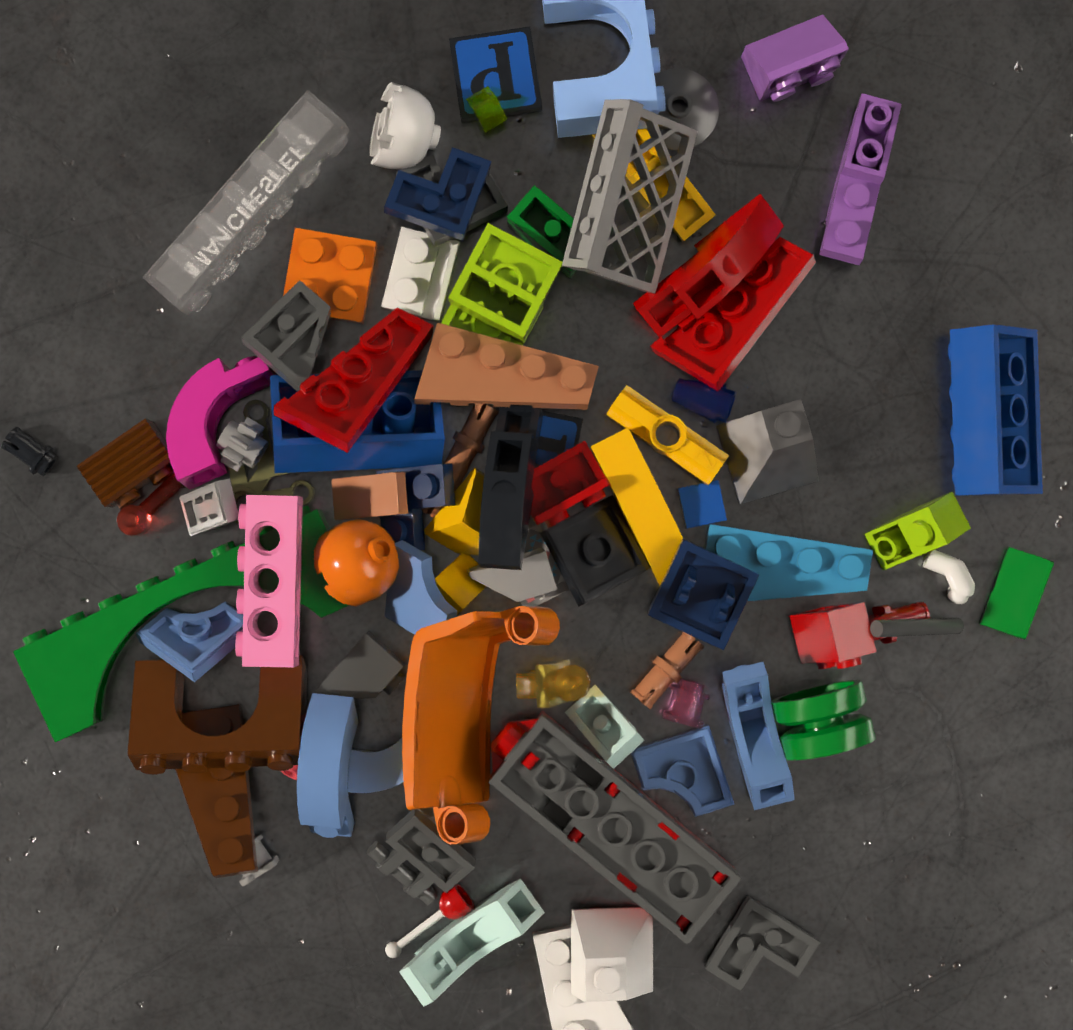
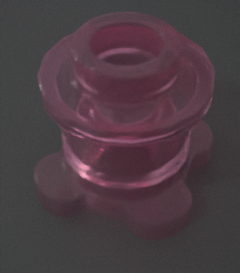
[662,679,711,729]

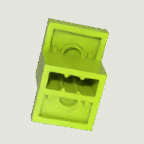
[431,223,563,346]

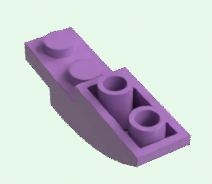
[819,93,902,265]

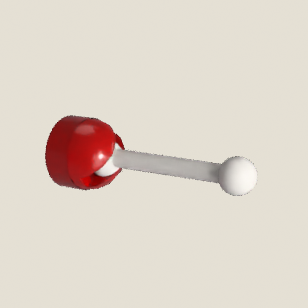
[385,883,475,958]

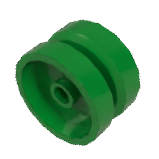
[771,680,876,761]

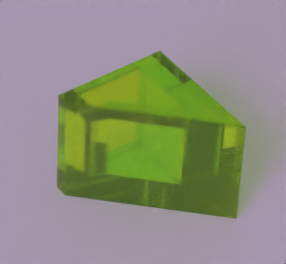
[466,86,508,133]

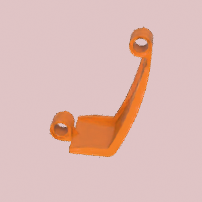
[402,606,560,845]

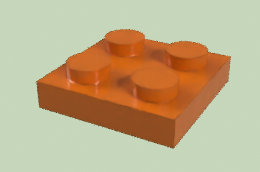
[283,228,378,324]

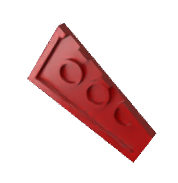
[650,237,816,391]
[274,307,433,453]

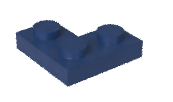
[384,147,492,241]
[377,464,456,550]

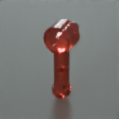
[117,473,185,537]

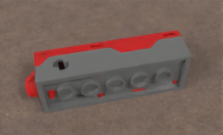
[488,710,742,945]

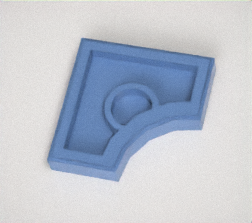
[384,540,457,635]
[136,602,243,682]
[631,724,734,817]

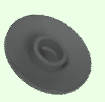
[647,68,719,151]

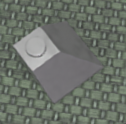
[716,399,819,504]

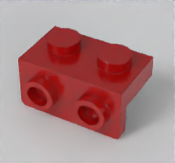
[531,441,610,528]

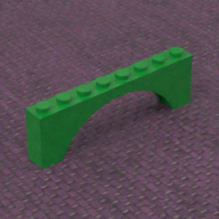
[13,506,349,742]

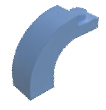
[722,662,795,810]
[297,693,359,838]

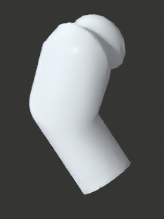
[923,550,975,604]

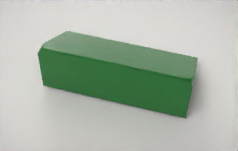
[979,547,1054,640]

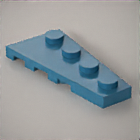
[705,524,873,601]

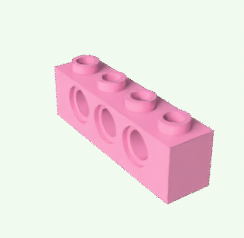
[235,495,303,668]

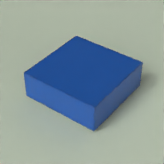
[677,480,727,529]

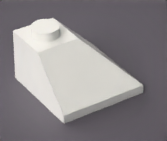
[571,907,653,1002]

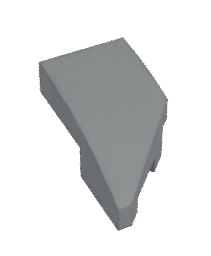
[466,547,557,602]

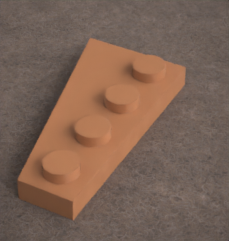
[414,323,599,410]

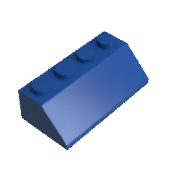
[948,324,1043,496]
[270,370,445,473]

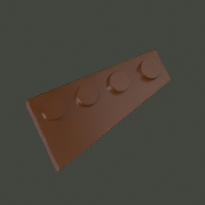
[175,704,258,878]

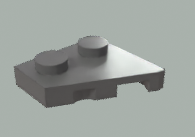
[241,280,331,391]

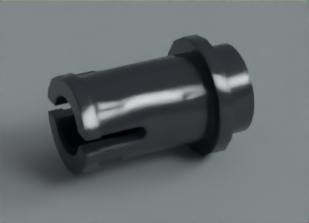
[1,427,58,476]

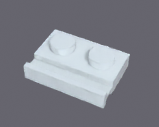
[381,227,460,323]

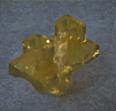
[516,659,591,708]

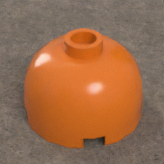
[314,519,400,606]

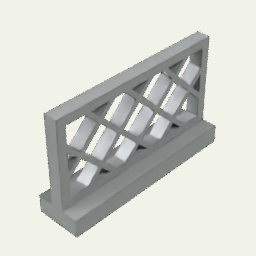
[562,99,698,294]

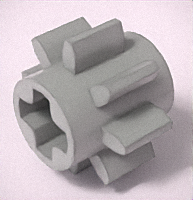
[216,417,269,472]

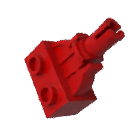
[789,602,931,669]

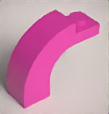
[166,356,276,490]

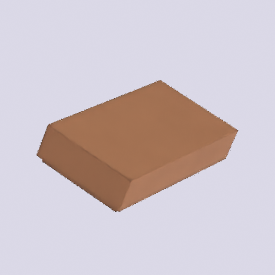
[332,472,408,520]

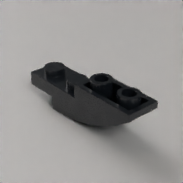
[478,405,543,570]

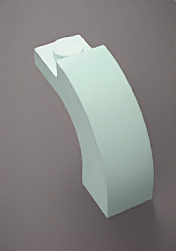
[399,878,545,1007]

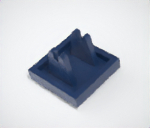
[647,538,759,650]

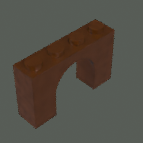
[127,655,308,775]

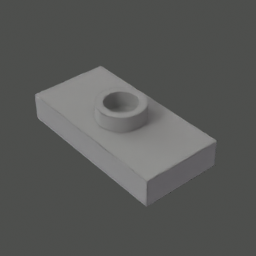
[180,478,239,536]

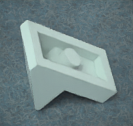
[565,685,645,769]

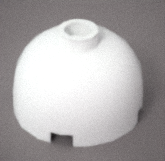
[370,82,441,170]

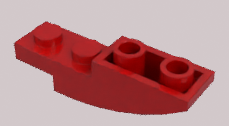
[633,194,784,338]

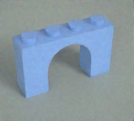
[542,0,665,138]

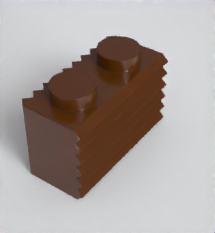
[77,418,174,509]

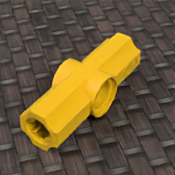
[606,385,729,486]

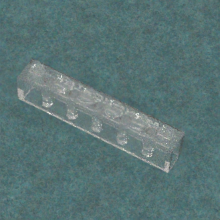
[142,90,350,315]

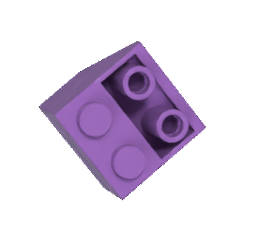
[741,14,849,102]

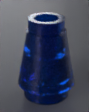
[672,378,736,424]

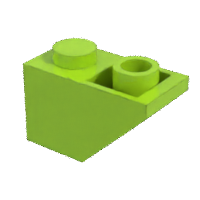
[865,492,971,570]

